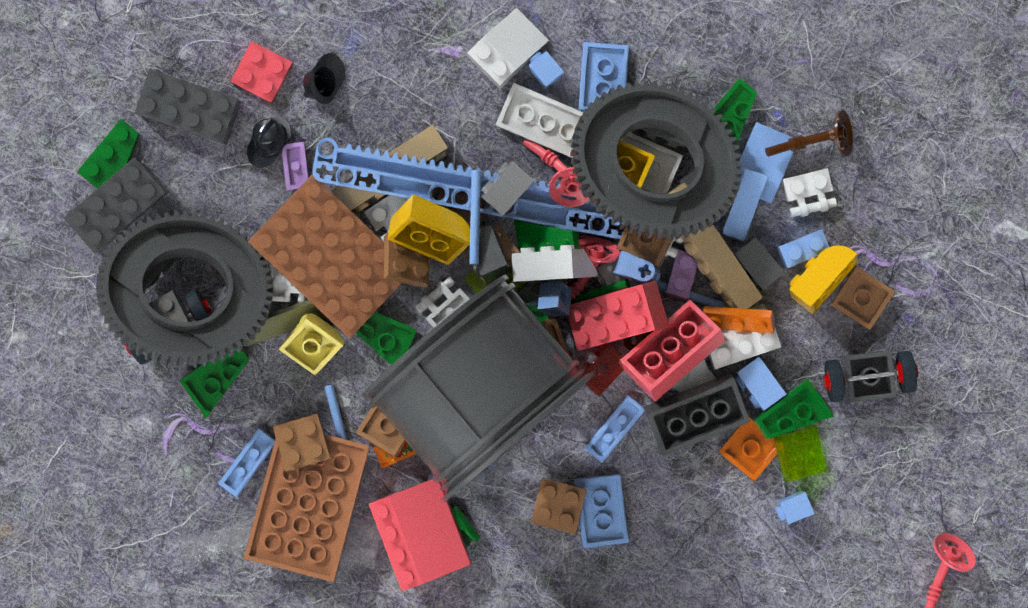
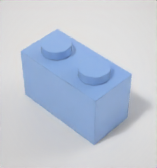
[776,229,829,269]
[734,356,786,410]

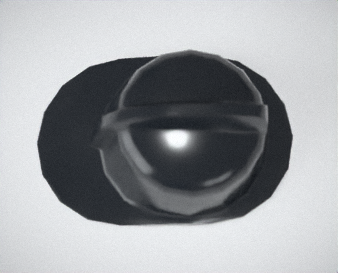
[303,53,345,104]
[247,118,291,168]

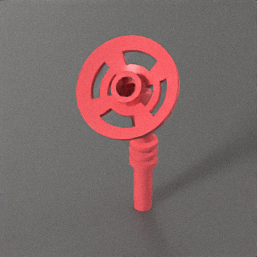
[523,138,590,207]
[554,237,620,318]
[925,533,976,608]

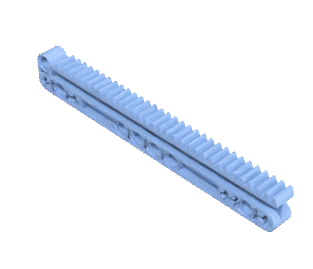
[313,138,626,239]

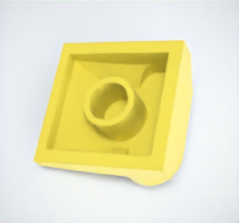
[279,314,344,375]

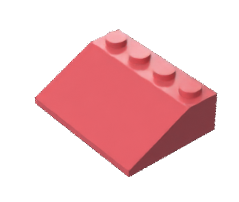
[369,478,472,591]

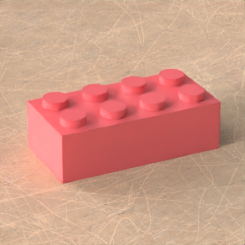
[568,281,669,351]
[620,300,725,402]

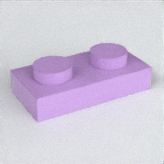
[282,142,309,191]
[665,250,698,301]

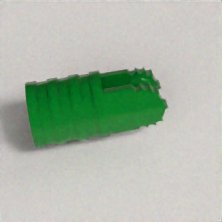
[451,504,481,549]

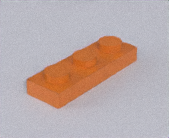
[703,306,775,333]

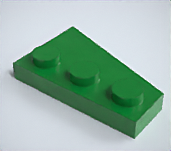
[713,78,757,145]
[514,219,580,253]
[179,348,250,418]

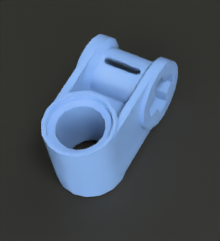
[612,251,660,284]

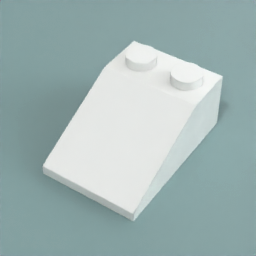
[467,8,549,89]

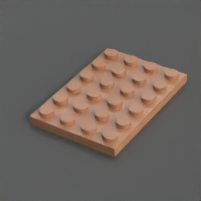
[247,174,402,339]
[243,423,370,582]

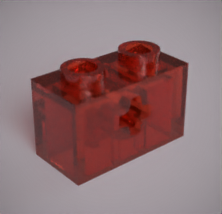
[580,344,624,396]

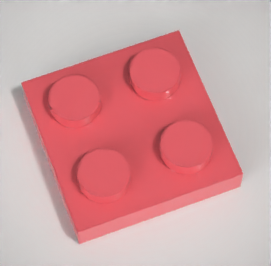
[230,41,293,104]

